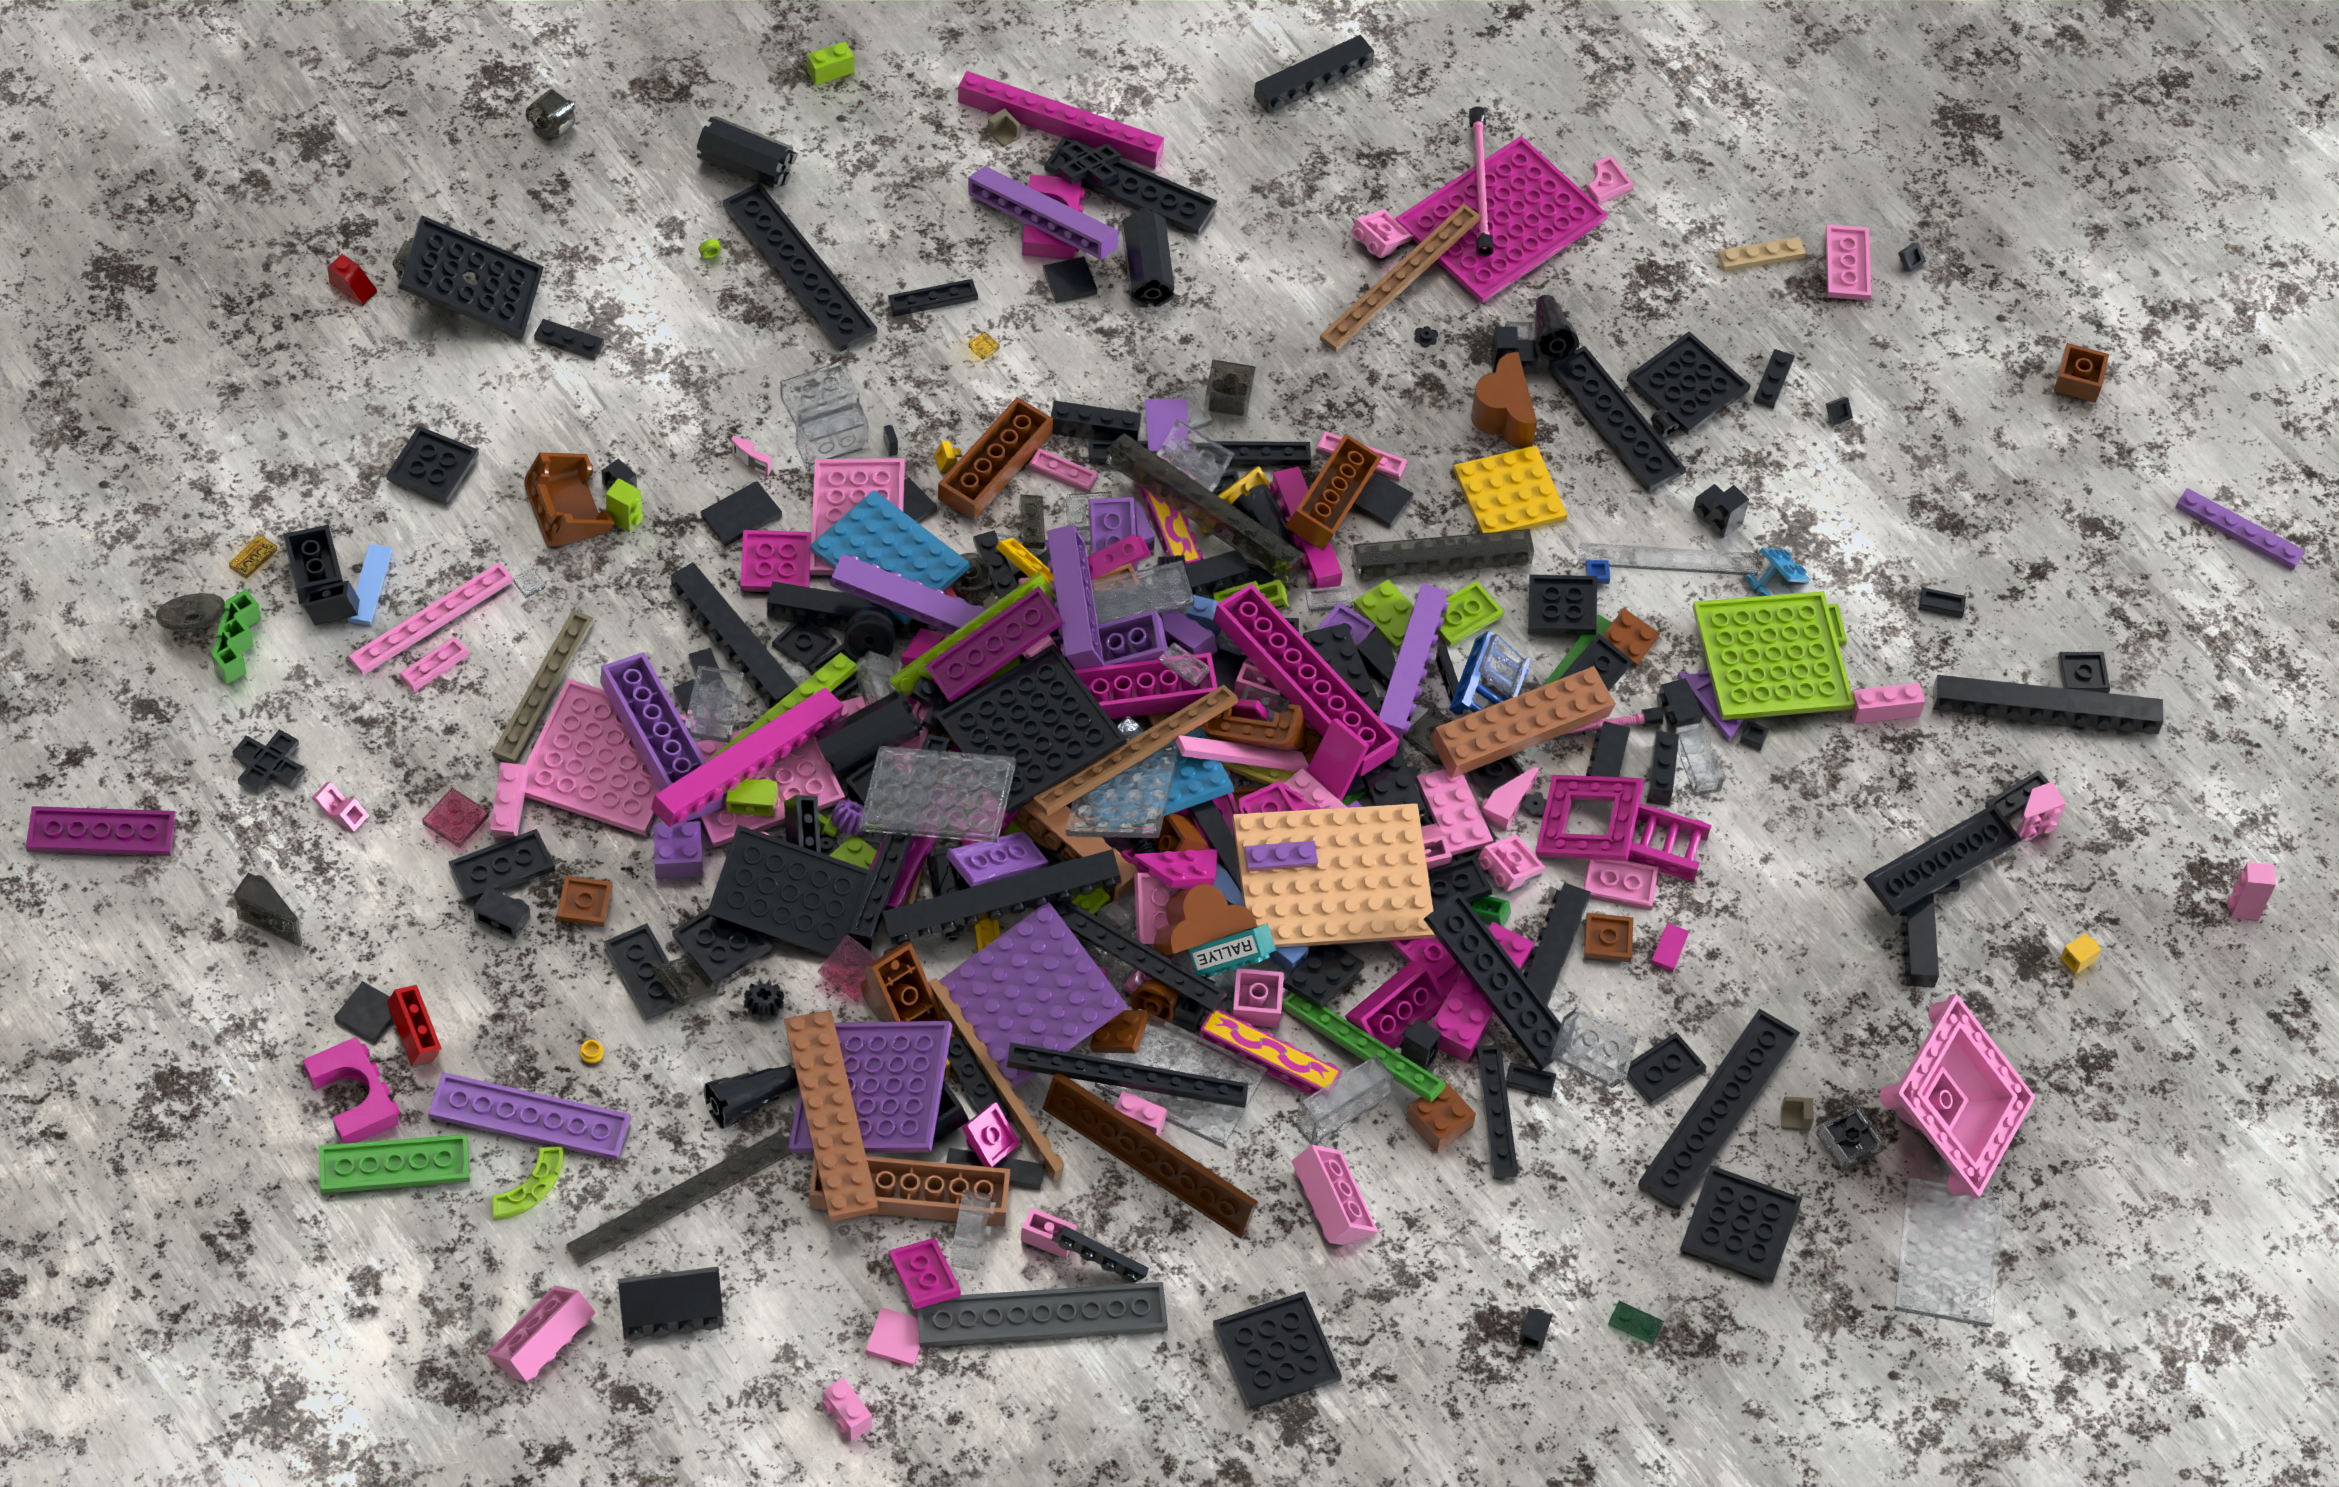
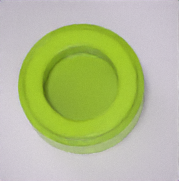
[698,239,721,259]

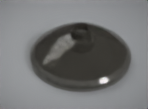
[156,593,225,633]

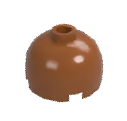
[1130,979,1180,1027]

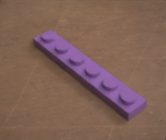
[2175,488,2305,570]

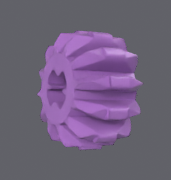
[830,799,872,836]

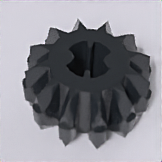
[744,979,784,1021]

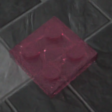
[422,787,489,848]
[818,934,879,1002]

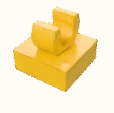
[934,441,962,472]

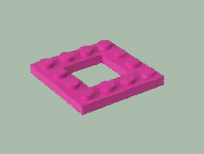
[1535,775,1644,861]

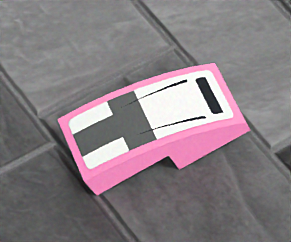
[732,435,771,476]

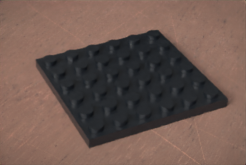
[935,644,1127,816]

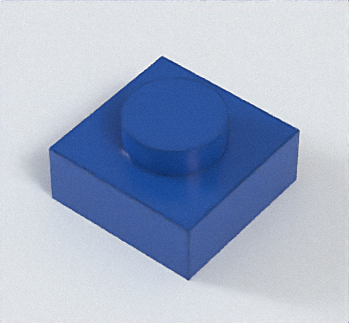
[1585,560,1610,584]

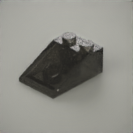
[233,872,302,947]

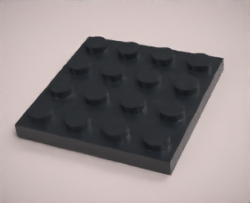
[1627,331,1751,435]
[1680,1165,1802,1283]
[1212,1291,1342,1410]

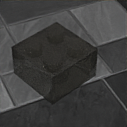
[1204,359,1256,417]

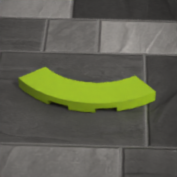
[492,1146,564,1221]

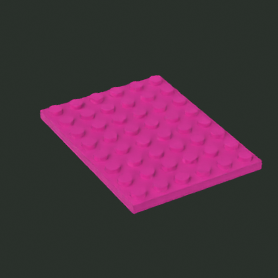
[1396,136,1608,304]

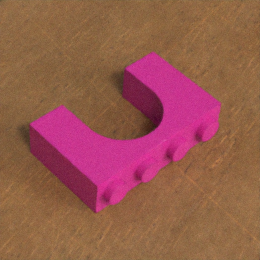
[1022,174,1085,260]
[303,1037,400,1144]

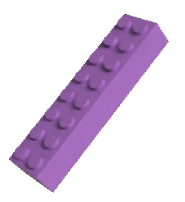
[600,652,723,822]

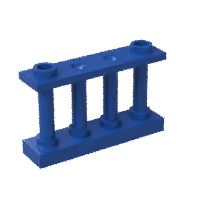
[1449,631,1530,714]

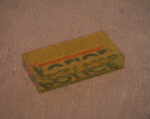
[229,534,277,579]

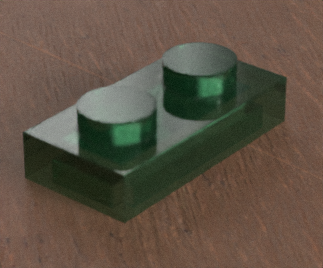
[1608,1300,1664,1345]

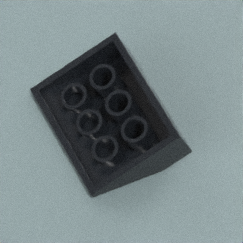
[618,1266,723,1340]

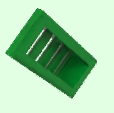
[1469,896,1511,927]

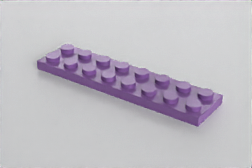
[428,1072,631,1161]

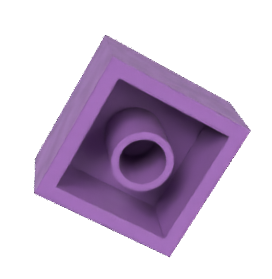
[653,821,703,879]

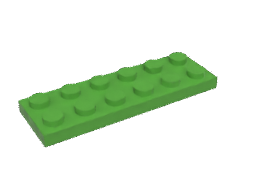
[319,1134,470,1194]

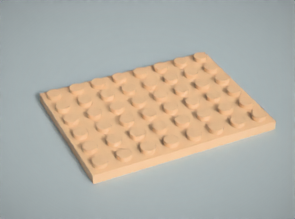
[1232,804,1436,948]

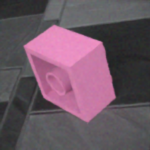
[1232,968,1284,1028]

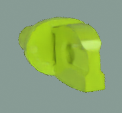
[819,814,838,838]

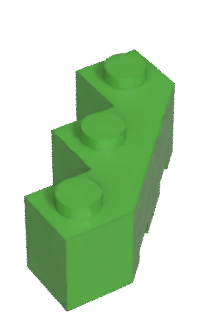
[211,589,261,684]

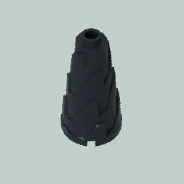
[1535,295,1579,364]
[1230,484,1300,570]
[927,847,970,942]
[704,1065,798,1129]

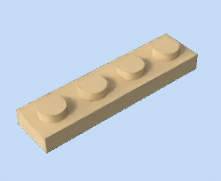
[1717,237,1806,272]

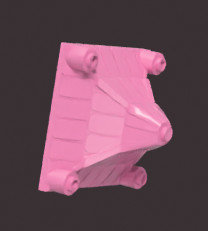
[1880,994,2035,1199]

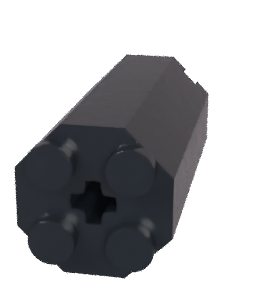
[697,116,797,188]
[1121,208,1175,307]
[814,690,923,778]

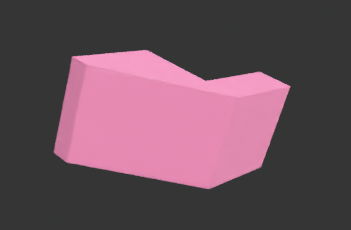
[312,782,369,832]

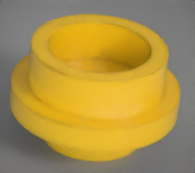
[579,1040,604,1063]

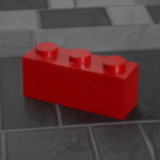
[387,985,442,1066]

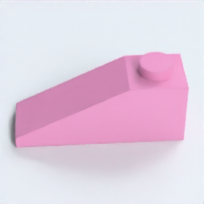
[1480,767,1539,832]

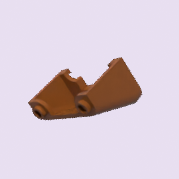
[524,452,615,547]
[1202,704,1308,751]

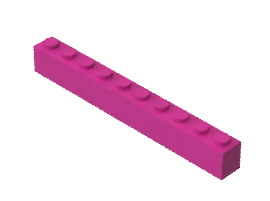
[958,71,1164,169]
[651,687,844,828]

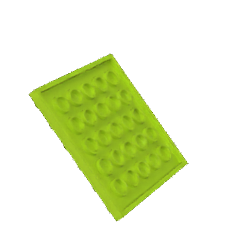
[1692,591,1855,720]

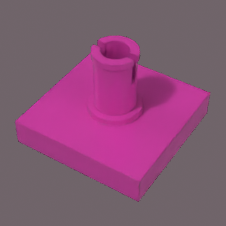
[961,1102,1020,1167]

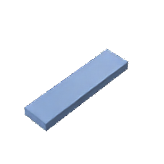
[348,544,392,626]

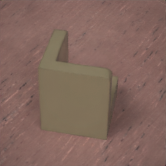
[987,108,1020,147]
[1781,1096,1814,1131]

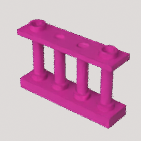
[1087,533,1152,581]
[1628,804,1711,882]

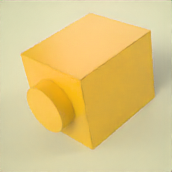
[2060,933,2101,975]

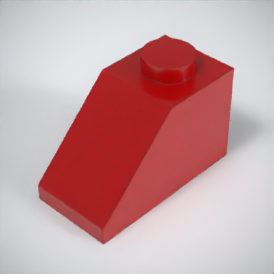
[327,254,377,306]

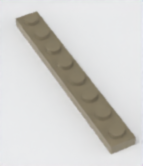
[492,610,594,764]

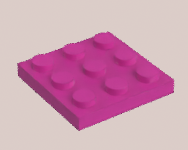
[740,530,811,592]

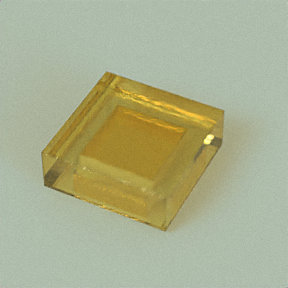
[969,331,1000,360]

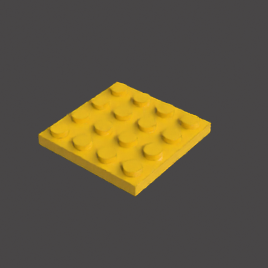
[1453,445,1568,540]

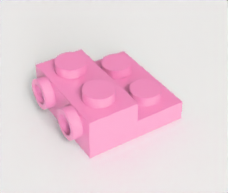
[1351,209,1413,258]
[1477,835,1545,892]

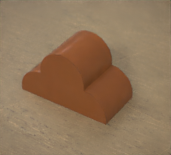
[1471,352,1537,449]
[1153,884,1257,956]
[860,942,945,1022]

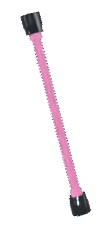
[1469,106,1494,257]
[1563,707,1663,735]

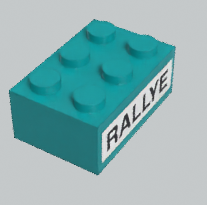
[1188,923,1276,978]

